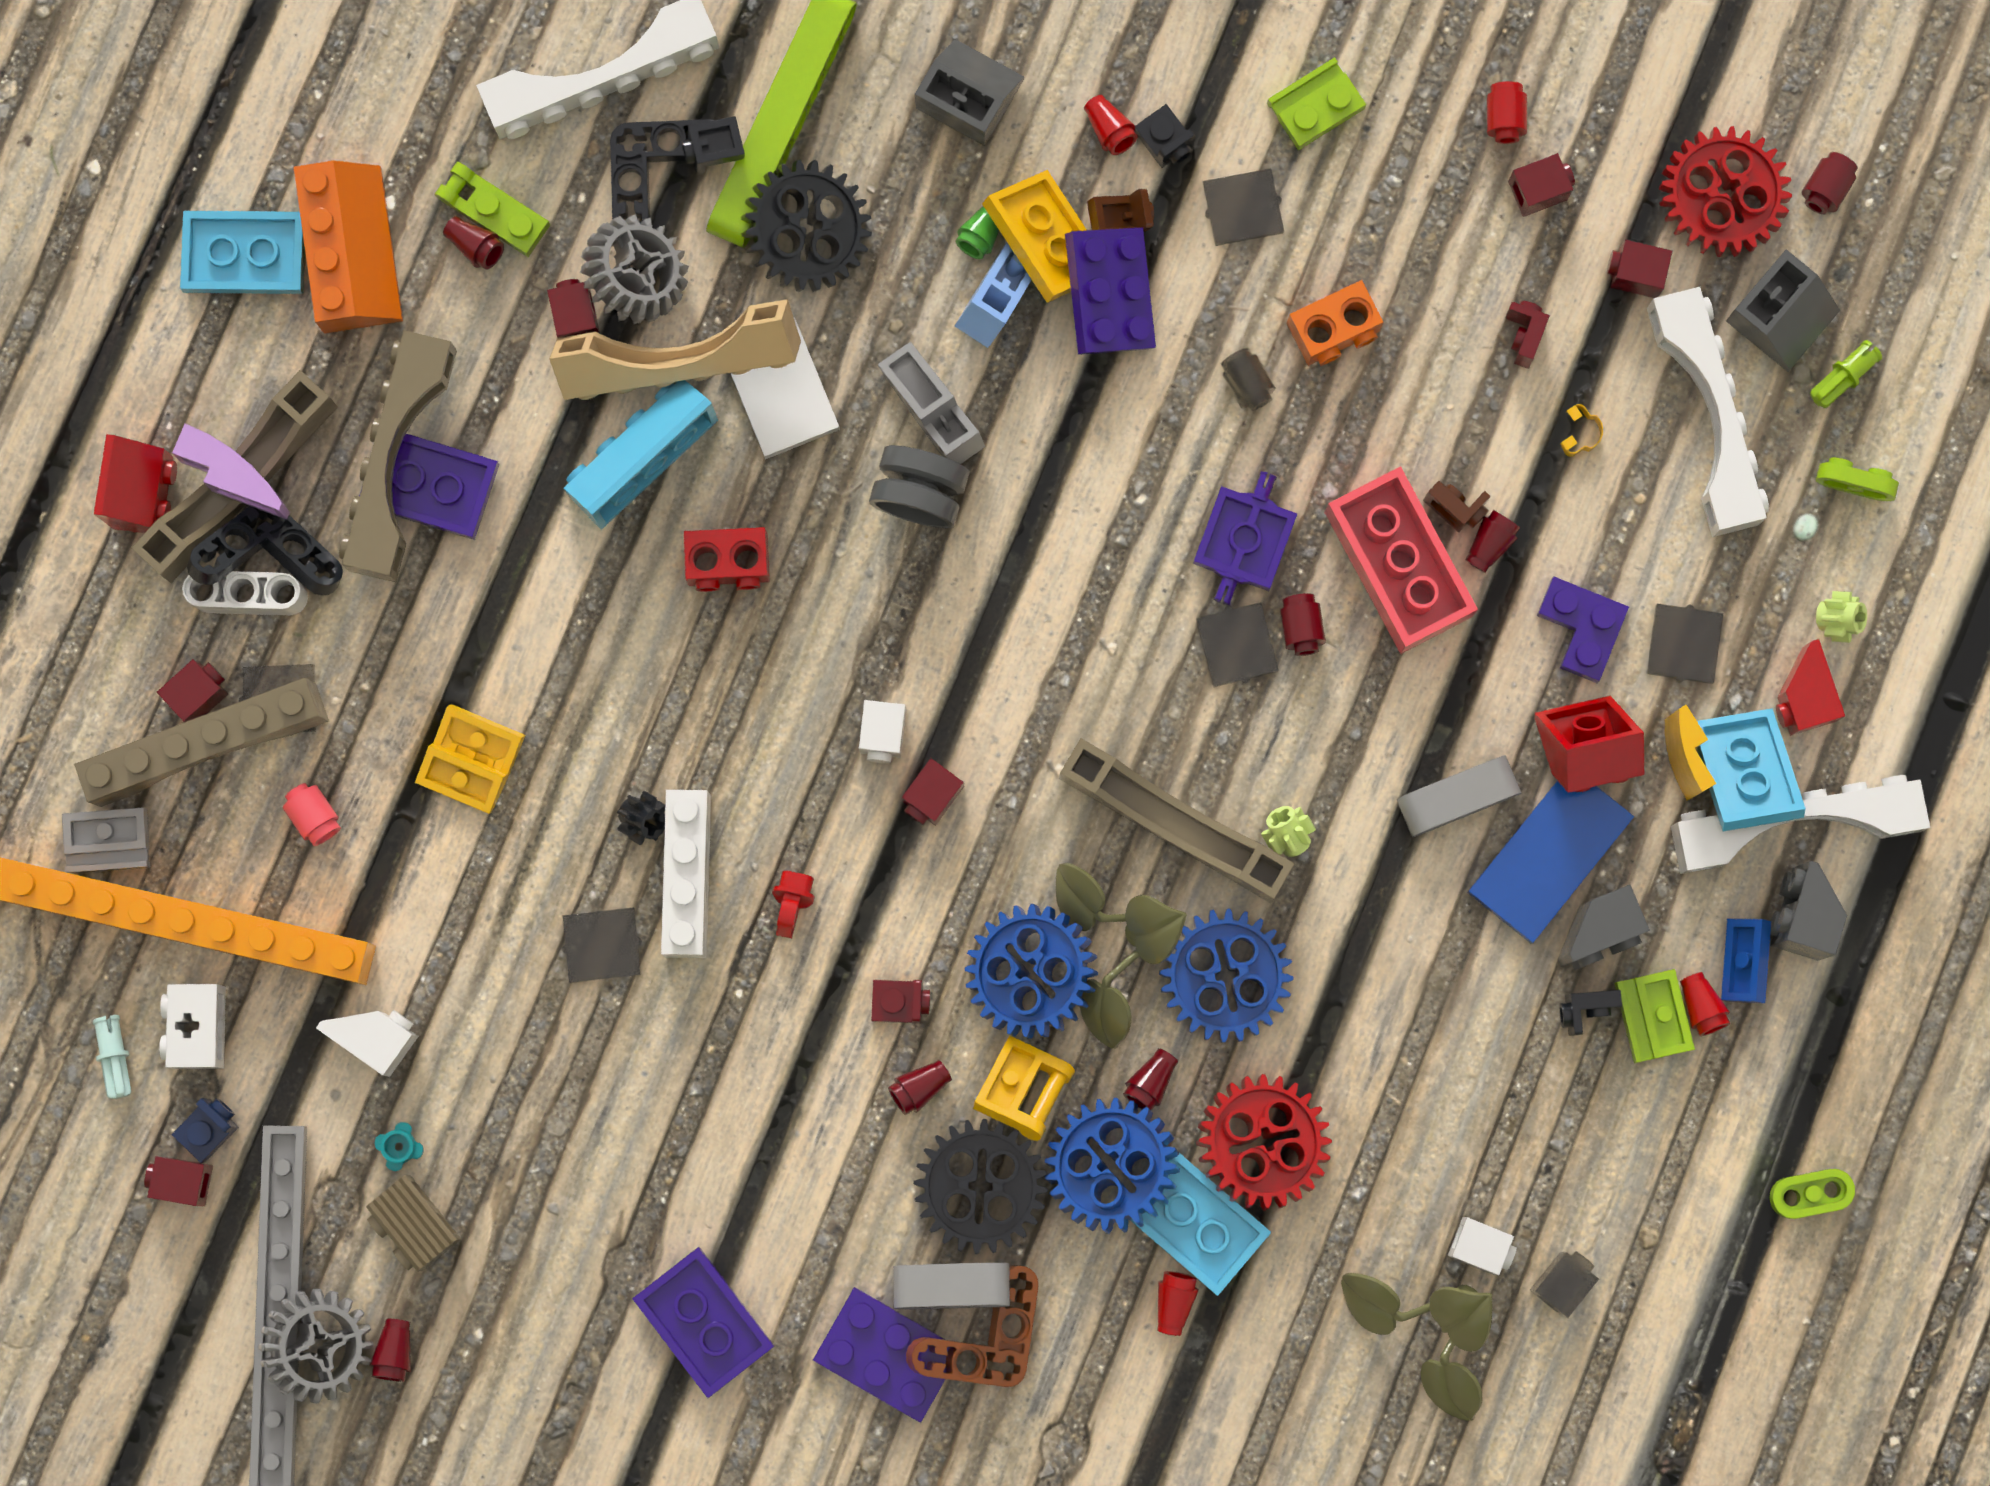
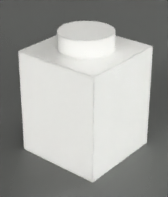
[859,700,906,763]
[1448,1217,1517,1275]

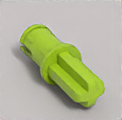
[1810,340,1882,408]

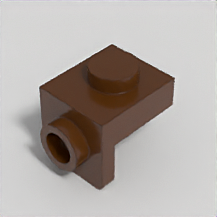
[1087,189,1154,233]

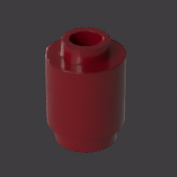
[1801,152,1858,215]
[1280,593,1326,656]

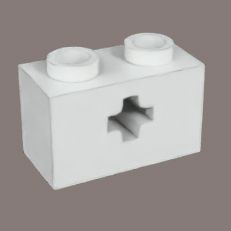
[160,984,226,1069]

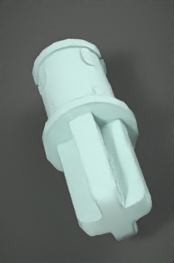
[93,1015,131,1099]

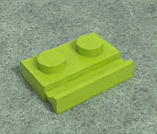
[1267,57,1366,151]
[1614,969,1695,1063]

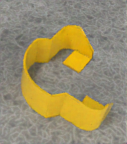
[1560,404,1603,457]

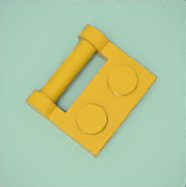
[973,1035,1075,1141]

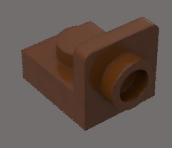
[1423,481,1491,533]

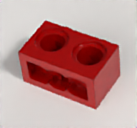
[684,527,770,592]

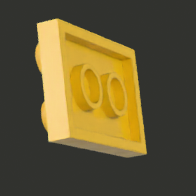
[982,170,1087,303]

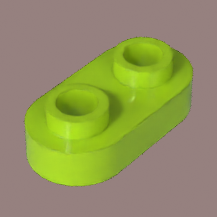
[1816,457,1899,501]
[1770,1169,1855,1219]

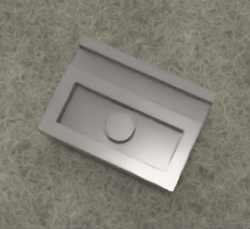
[62,807,151,874]

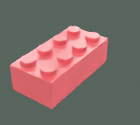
[1324,466,1478,654]

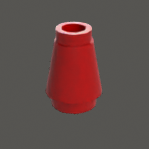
[1084,95,1138,156]
[1680,972,1730,1037]
[1157,1271,1199,1336]

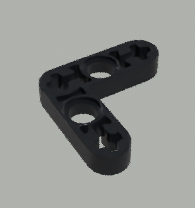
[610,119,713,223]
[187,506,343,595]

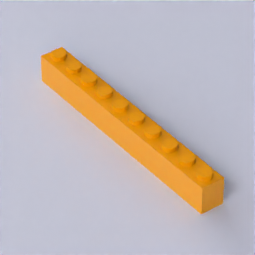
[0,858,376,985]

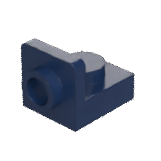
[171,1098,239,1163]

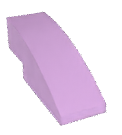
[172,424,290,519]

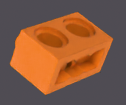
[1287,280,1384,366]

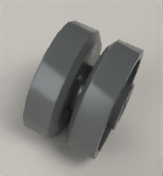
[869,445,970,529]

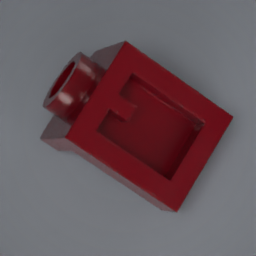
[1505,301,1550,369]
[871,980,930,1024]

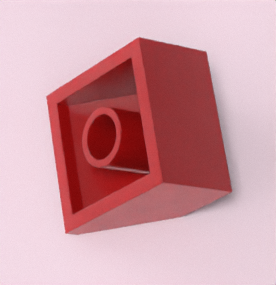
[94,434,177,533]
[1535,695,1645,793]

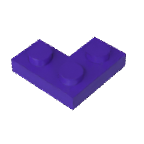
[1537,576,1629,683]

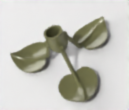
[1056,863,1187,1049]
[1341,1273,1492,1421]

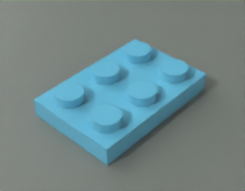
[180,211,305,294]
[1697,708,1806,832]
[1130,1153,1271,1296]

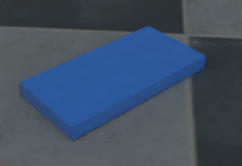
[1467,780,1635,944]

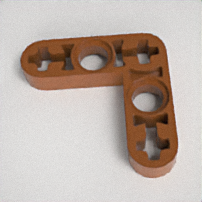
[906,1265,1038,1387]

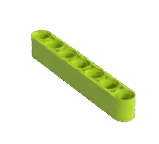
[706,0,857,248]

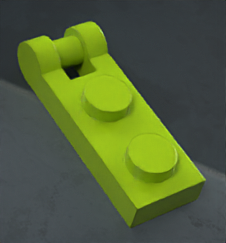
[434,162,550,257]

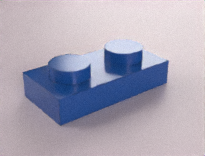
[1721,918,1771,1003]

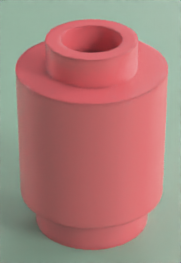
[282,783,341,846]

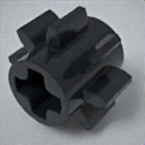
[617,791,666,845]

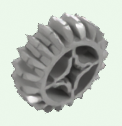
[580,214,689,324]
[258,1289,373,1403]

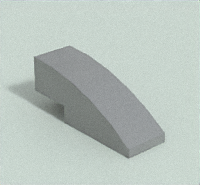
[878,342,985,464]

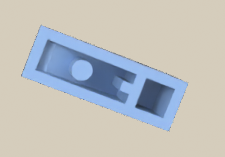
[955,242,1031,348]

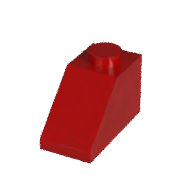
[1776,639,1845,736]

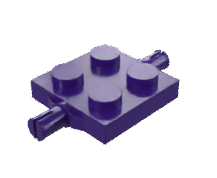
[1193,471,1297,605]

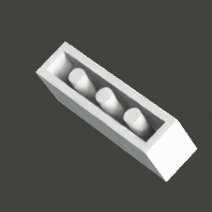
[661,790,711,958]

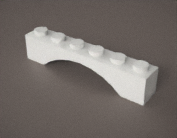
[476,0,719,139]
[1647,287,1769,537]
[1671,775,1930,874]

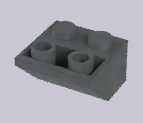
[915,39,1024,146]
[1726,249,1840,372]
[1770,861,1847,961]
[1558,884,1650,971]

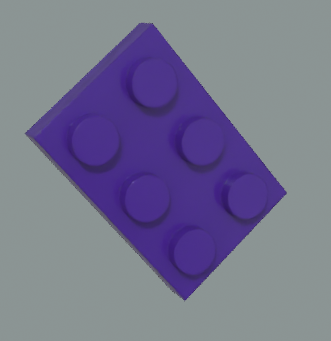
[1065,227,1156,355]
[359,434,500,540]
[632,1247,775,1398]
[813,1287,950,1423]

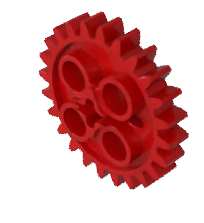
[1659,126,1792,257]
[1196,1074,1332,1211]

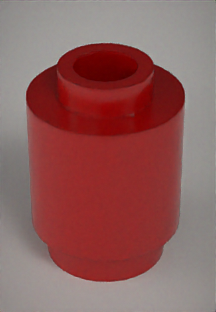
[1487,81,1527,144]

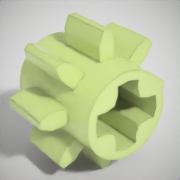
[1816,591,1867,643]
[1261,806,1316,857]

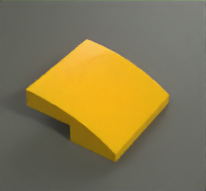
[415,704,525,814]
[1665,705,1717,801]

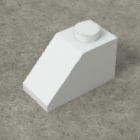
[316,1010,419,1077]

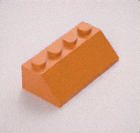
[294,160,403,334]

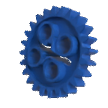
[965,904,1098,1039]
[1159,909,1294,1043]
[1045,1098,1180,1234]

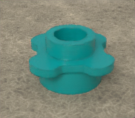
[374,1122,424,1171]

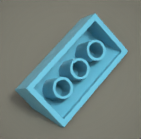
[564,380,718,530]

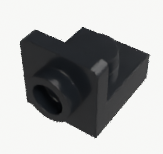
[1135,104,1196,168]
[682,116,745,175]
[1559,990,1622,1036]

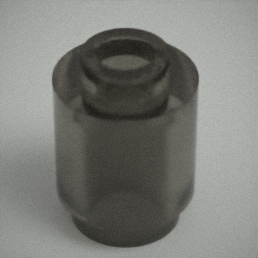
[1221,348,1276,411]

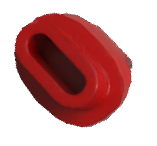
[772,871,815,939]

